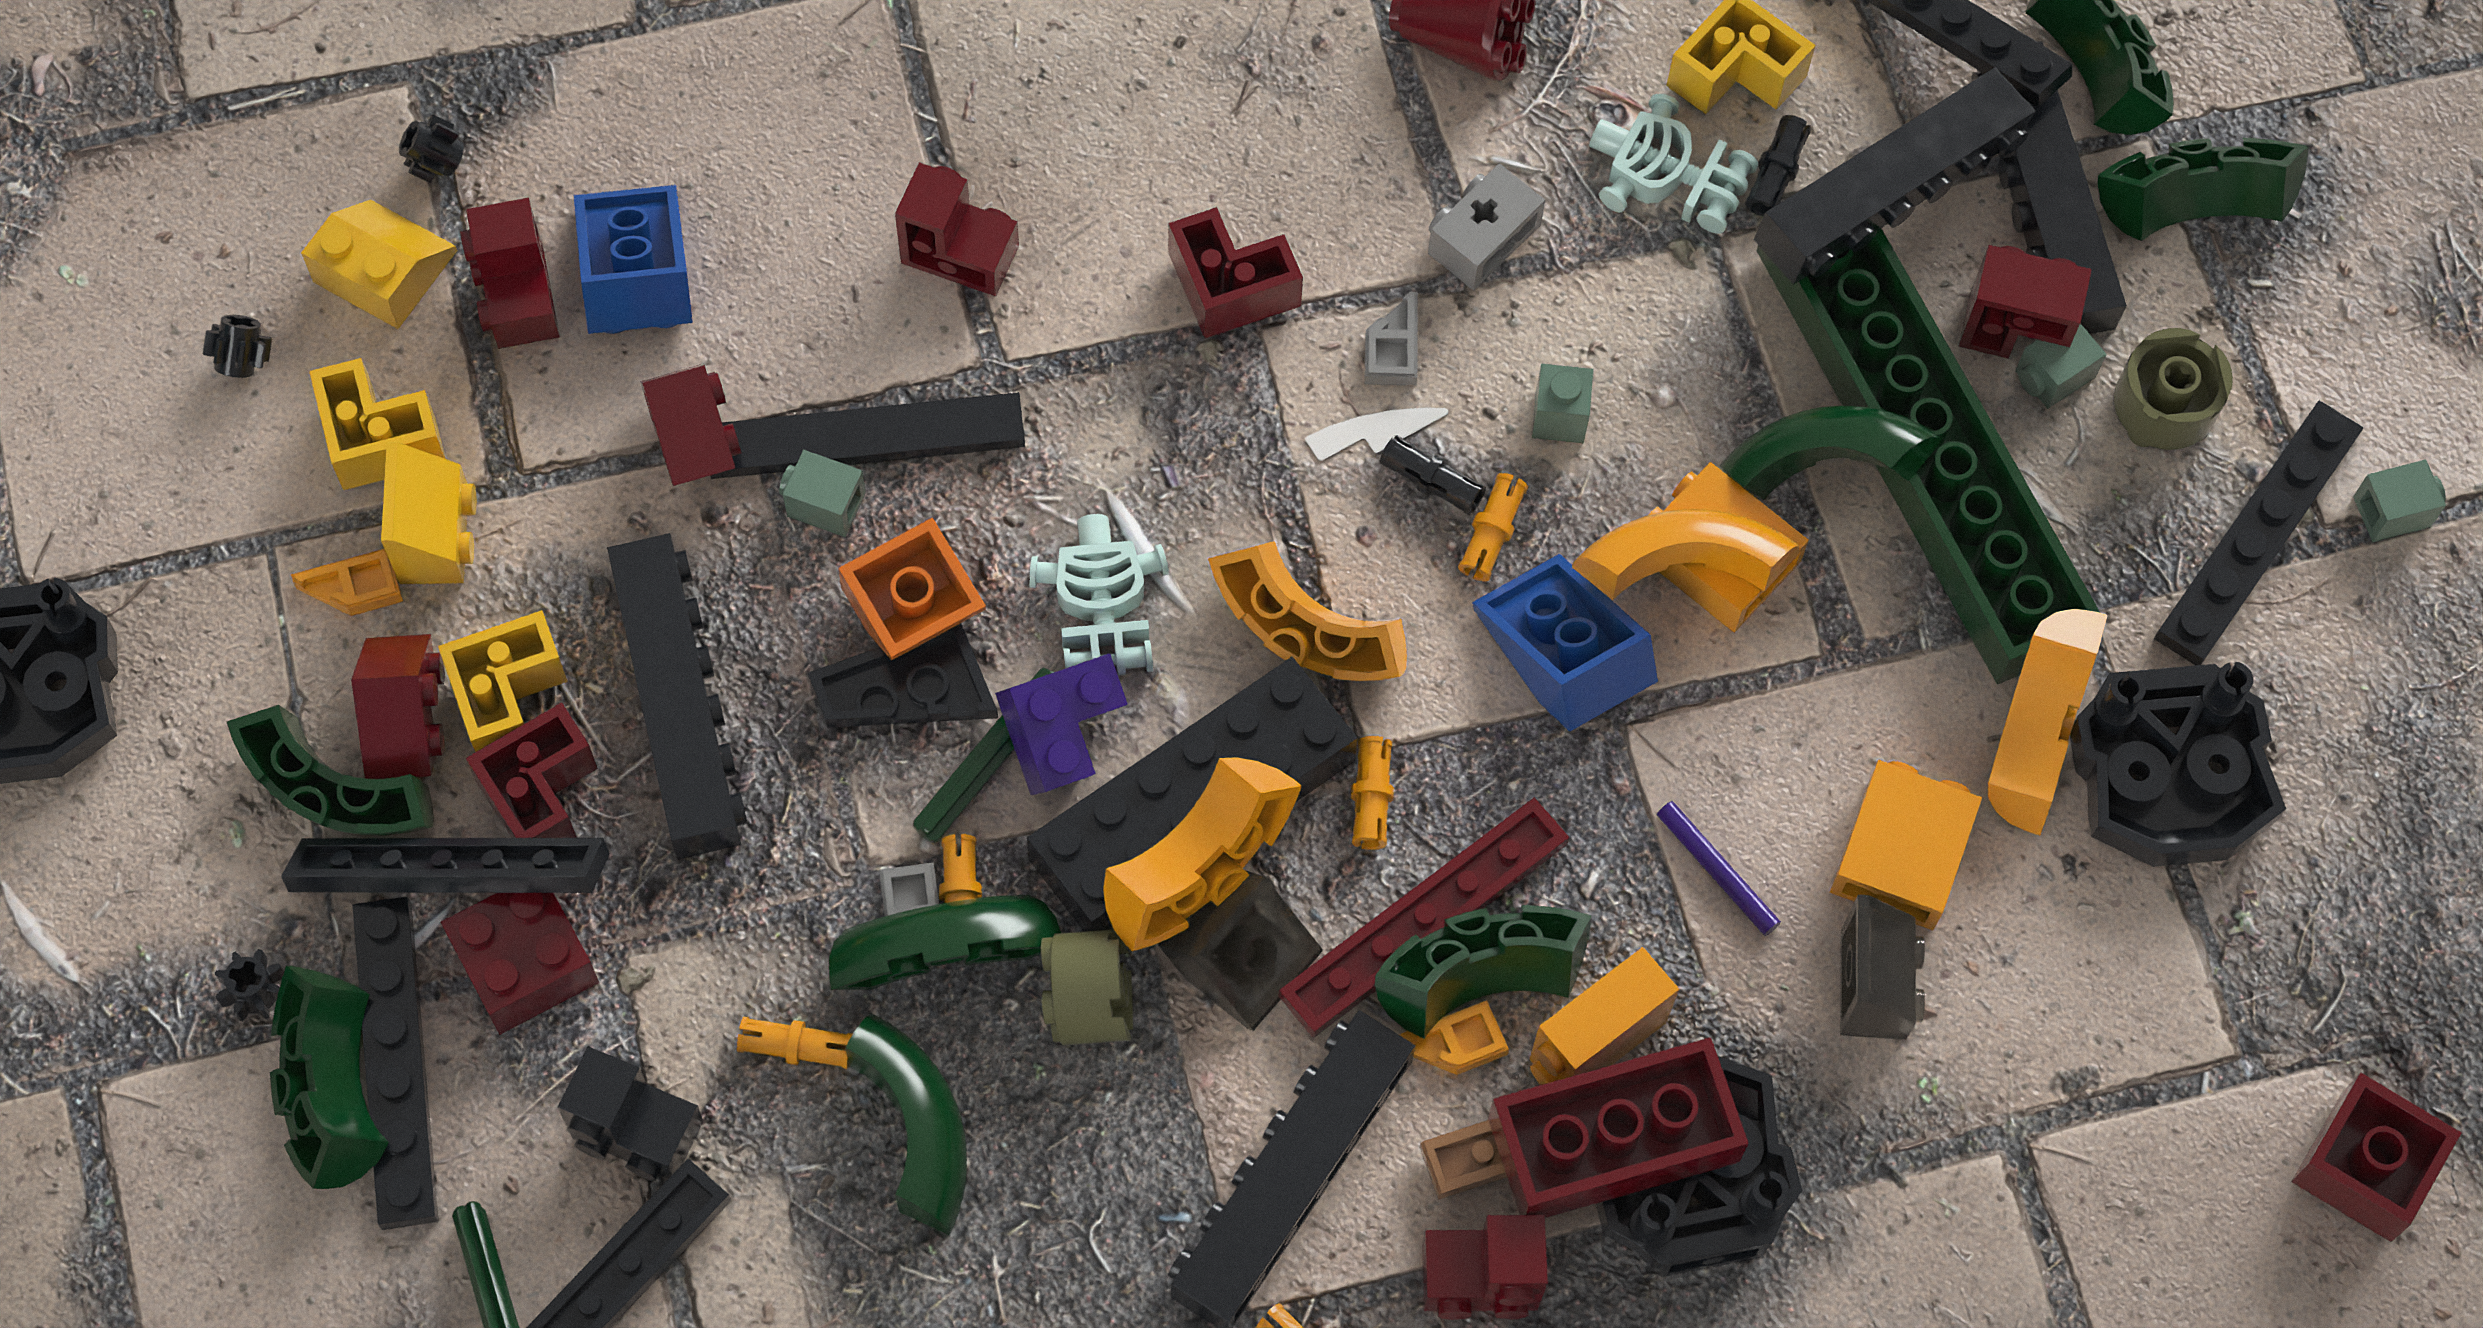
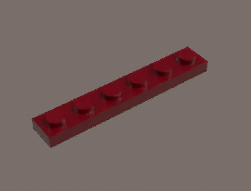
[1279,797,1570,1038]

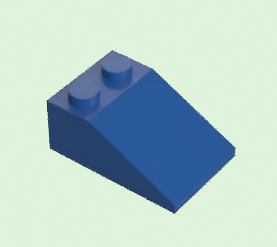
[573,185,693,334]
[1472,554,1658,732]

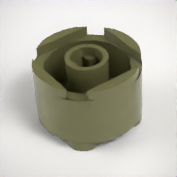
[2114,328,2233,450]
[1041,929,1134,1046]

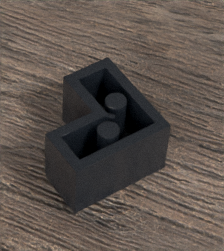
[557,1046,703,1181]

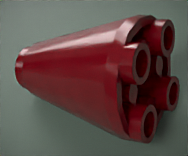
[1389,0,1536,81]

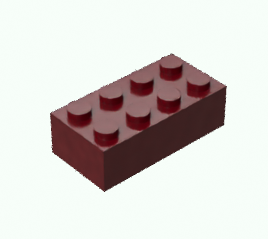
[1488,1037,1749,1218]

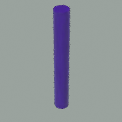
[1656,801,1781,936]

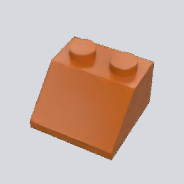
[838,517,986,661]

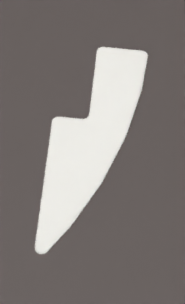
[1305,407,1448,461]

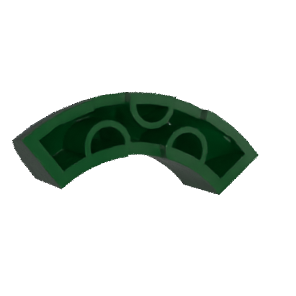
[2025,0,2174,135]
[2097,138,2309,241]
[1719,406,1942,500]
[226,705,434,835]
[829,895,1061,990]
[1375,905,1592,1039]
[270,965,389,1190]
[845,1013,967,1235]

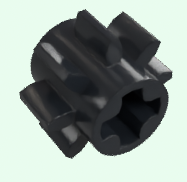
[399,114,464,183]
[202,315,272,378]
[215,949,284,1022]

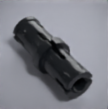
[1745,115,1812,217]
[1380,435,1486,515]

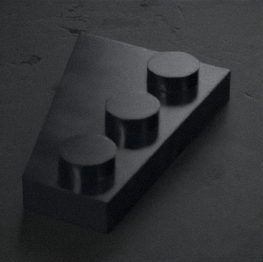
[807,623,998,728]

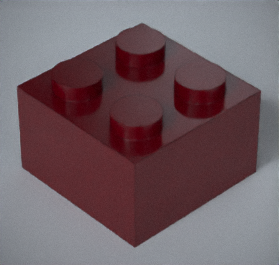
[440,893,599,1035]
[2291,1072,2462,1242]

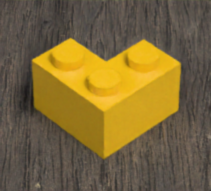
[1666,0,1816,114]
[309,358,446,490]
[438,610,568,752]

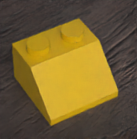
[301,200,457,329]
[381,442,477,584]

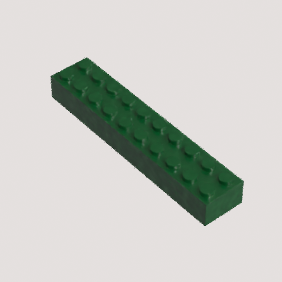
[1756,228,2100,685]

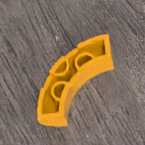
[1572,509,1799,600]
[1208,541,1407,681]
[1988,609,2107,835]
[1103,758,1302,951]

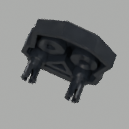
[0,578,118,784]
[2070,662,2286,867]
[1596,1056,1803,1278]

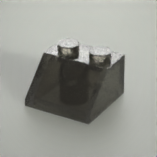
[1157,870,1323,1031]
[1840,895,1925,1040]

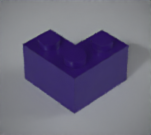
[995,653,1128,795]

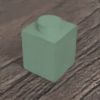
[2015,324,2107,409]
[1532,363,1594,443]
[779,449,866,537]
[2353,459,2446,543]

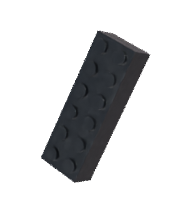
[1027,657,1358,932]

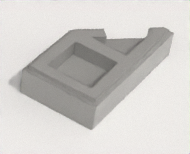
[1365,292,1418,386]
[879,862,939,916]

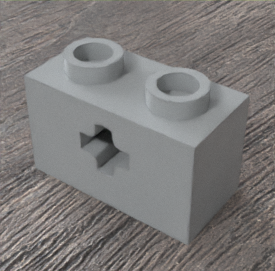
[1428,163,1545,291]

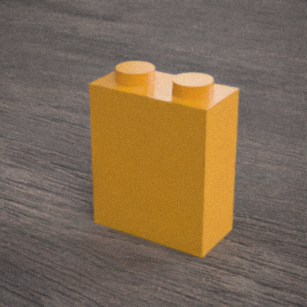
[1649,462,1809,633]
[1829,760,1982,931]
[1529,947,1679,1085]

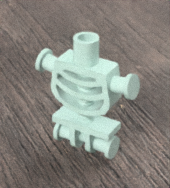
[1589,94,1759,233]
[1030,514,1169,676]

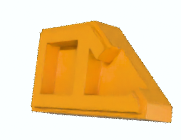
[291,549,404,616]
[1399,1000,1509,1075]

